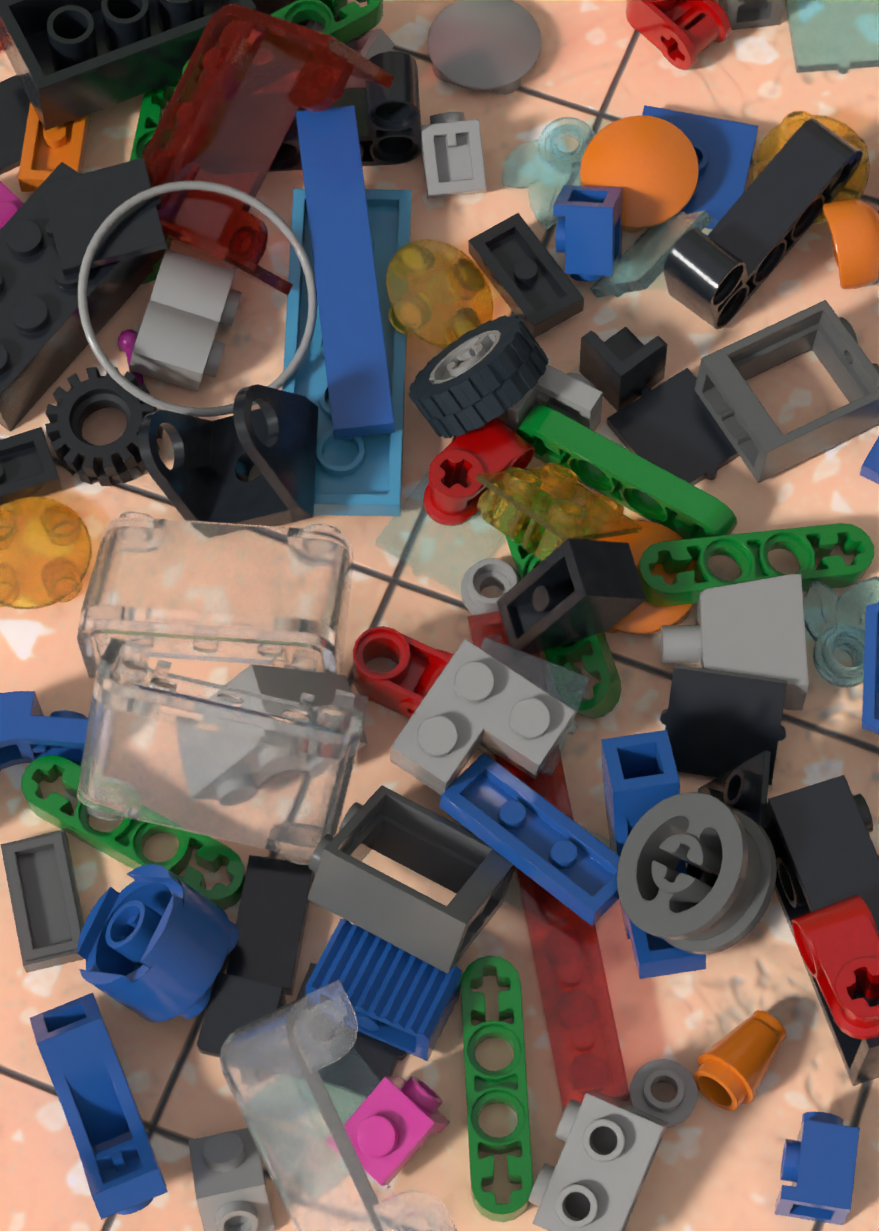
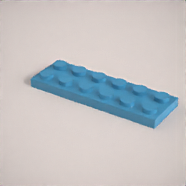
[282,188,412,516]

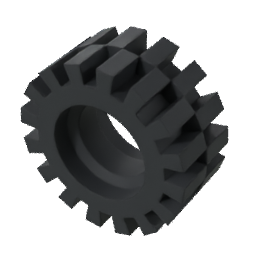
[45,367,163,486]

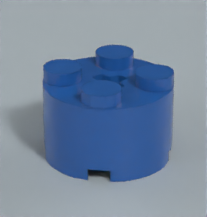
[77,864,239,1022]

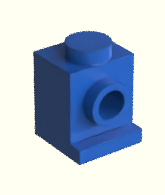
[553,185,623,282]
[774,1112,860,1226]

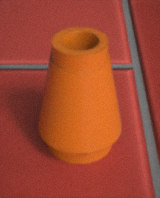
[693,1010,787,1111]

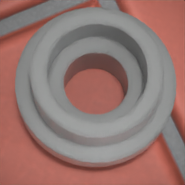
[461,558,520,620]
[629,1059,698,1128]

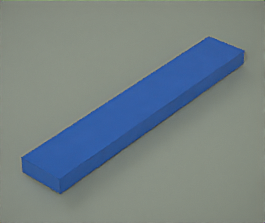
[296,105,395,439]

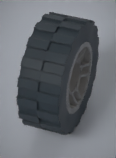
[408,315,548,438]

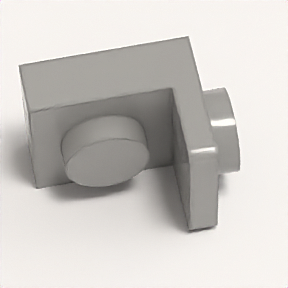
[421,112,487,199]

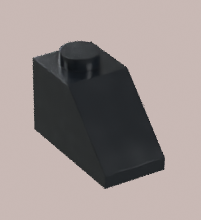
[496,538,646,658]

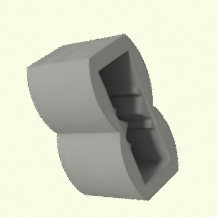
[129,249,242,392]

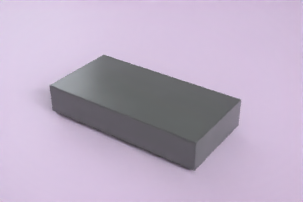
[0,830,85,973]

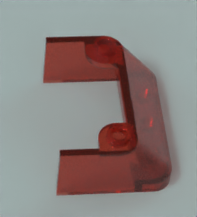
[142,4,394,295]

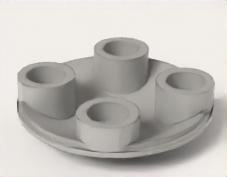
[427,0,541,95]

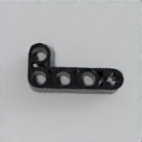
[194,51,422,174]
[664,118,863,330]

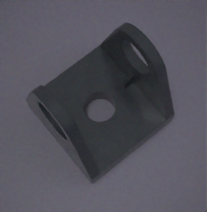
[138,384,319,542]

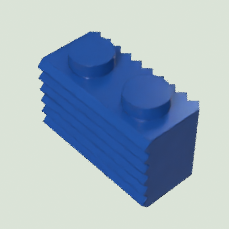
[306,919,462,1061]

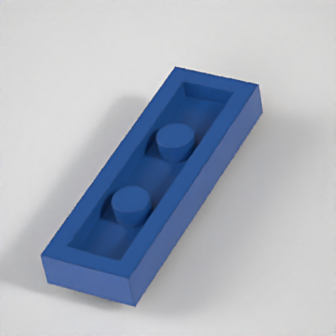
[440,753,620,926]

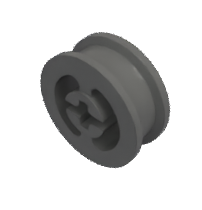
[617,792,777,954]

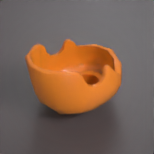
[822,198,879,289]

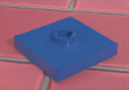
[642,105,758,229]

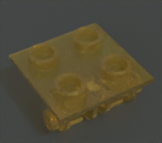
[476,463,643,561]

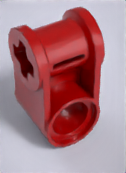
[625,0,732,70]
[423,417,535,527]
[353,626,454,719]
[792,894,879,1040]

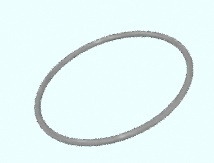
[78,181,318,417]

